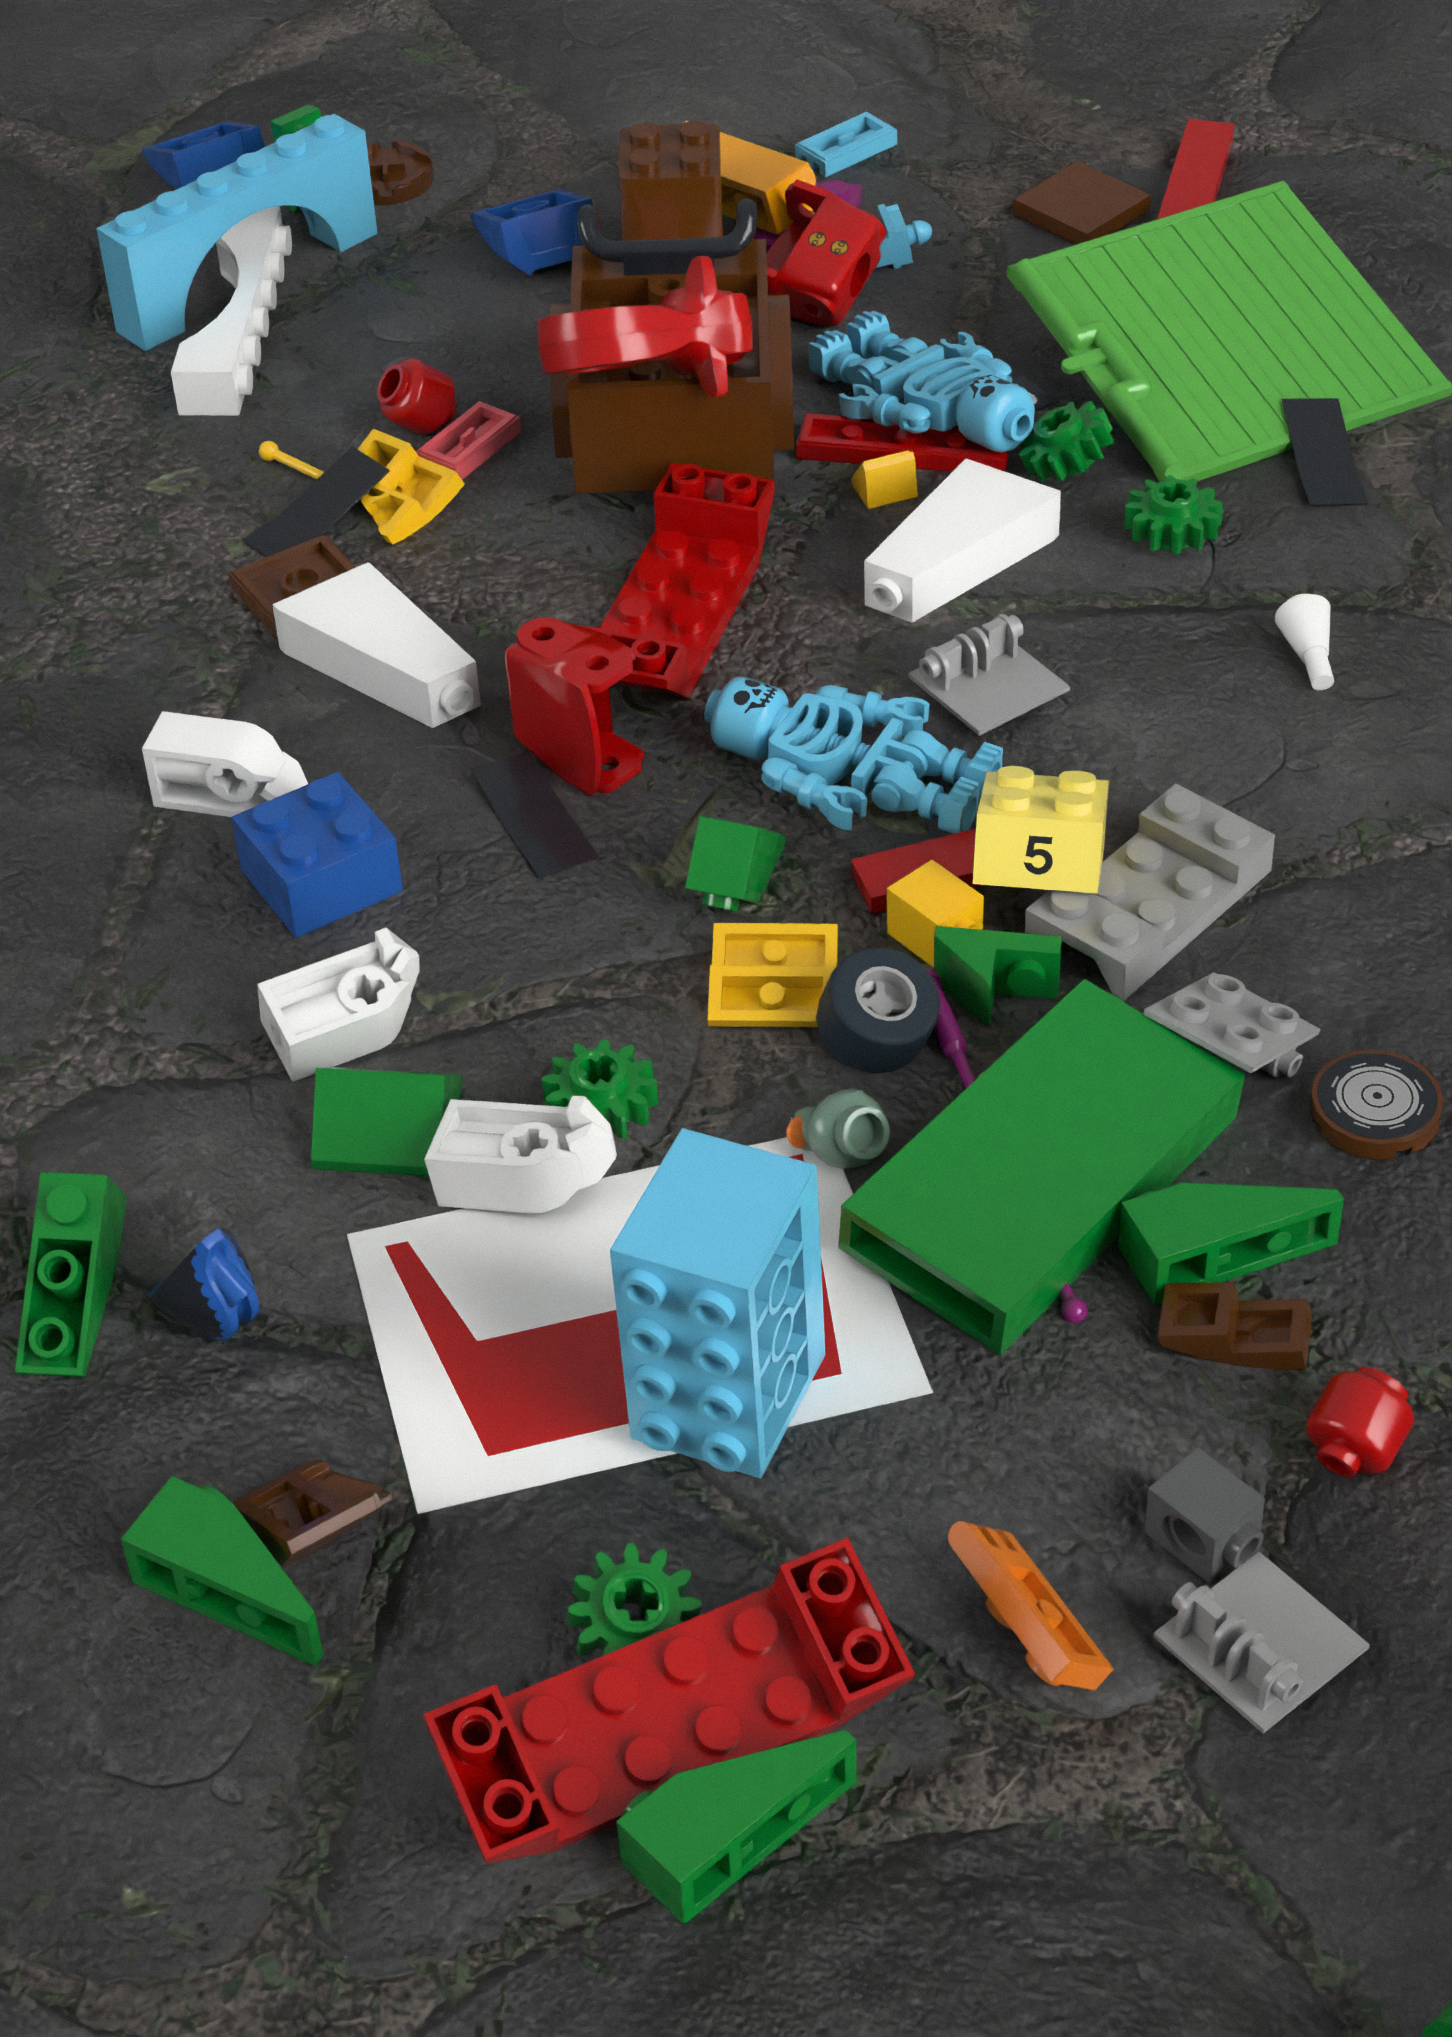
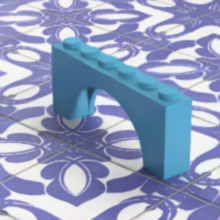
[96,114,378,351]

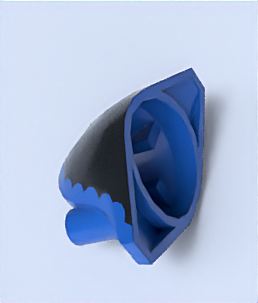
[149,1228,259,1341]

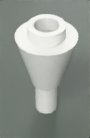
[1275,594,1334,690]

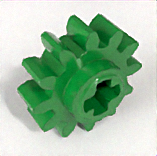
[1019,401,1114,482]
[1124,475,1223,555]
[542,1039,658,1139]
[567,1543,702,1656]

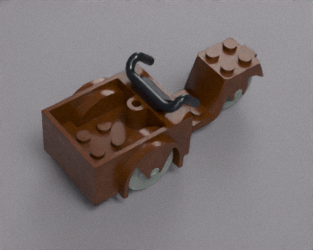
[549,121,794,493]

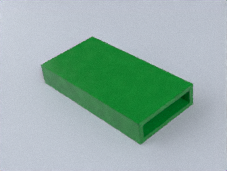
[838,979,1245,1356]

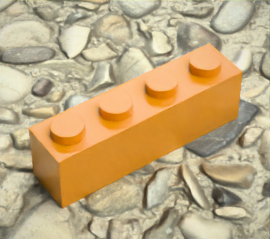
[682,121,816,235]

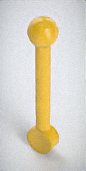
[258,441,324,480]

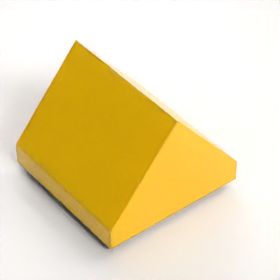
[851,450,918,509]

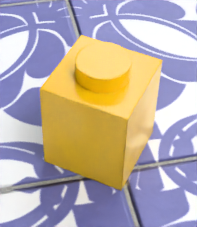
[887,860,984,968]

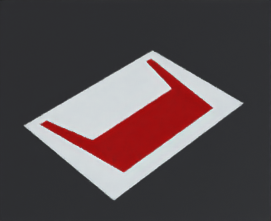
[347,1137,933,1514]

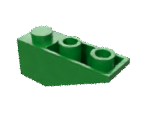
[15,1172,127,1378]

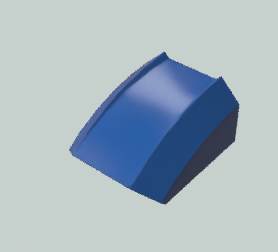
[142,121,265,189]
[470,189,593,276]

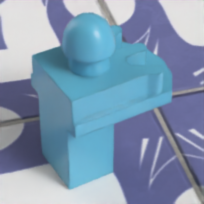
[876,204,932,270]

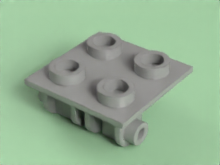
[908,614,1070,736]
[1143,972,1320,1077]
[1153,1552,1370,1734]

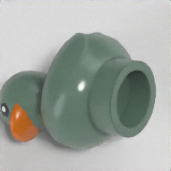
[786,1088,890,1169]

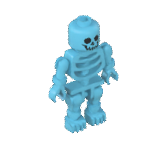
[809,311,1035,453]
[704,676,1003,834]

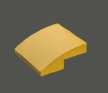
[708,923,838,1027]

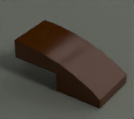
[1158,1282,1312,1370]

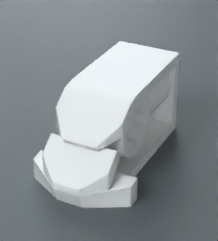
[142,711,308,817]
[257,928,420,1082]
[424,1095,617,1214]

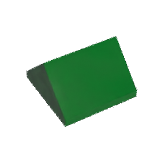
[311,1067,463,1176]

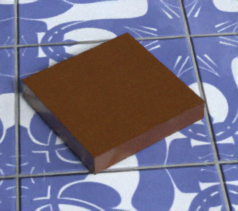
[1013,161,1151,245]
[228,535,356,640]

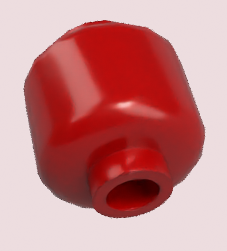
[377,358,457,435]
[1306,1366,1415,1478]

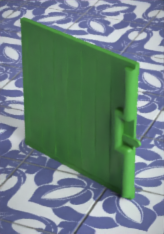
[1006,180,1452,482]

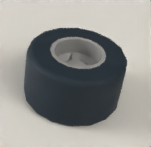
[816,947,941,1073]

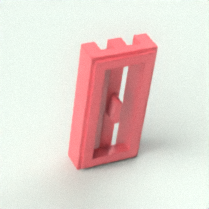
[416,401,521,480]

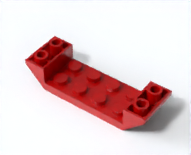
[578,463,775,698]
[423,1537,915,1864]

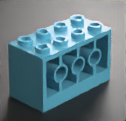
[610,1128,825,1479]

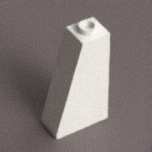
[864,459,1061,623]
[272,562,481,728]

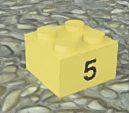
[973,766,1109,894]

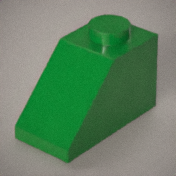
[685,816,787,911]

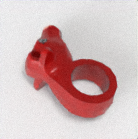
[536,256,753,398]

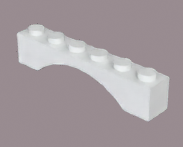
[171,206,292,416]

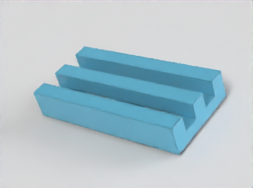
[795,112,897,178]

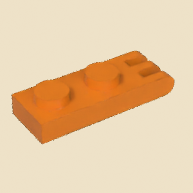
[948,1521,1114,1690]

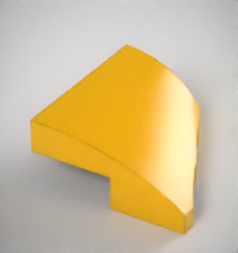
[358,429,465,544]

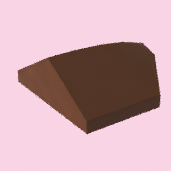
[232,1459,393,1569]

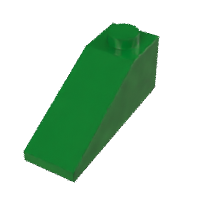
[1118,1182,1344,1305]
[121,1476,324,1666]
[616,1730,857,1925]

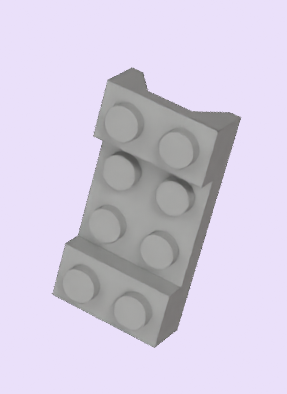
[1025,784,1275,1001]

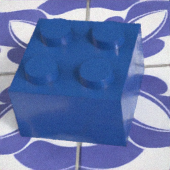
[231,772,403,938]

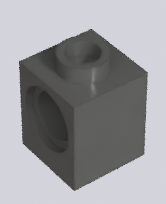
[1144,1447,1265,1584]

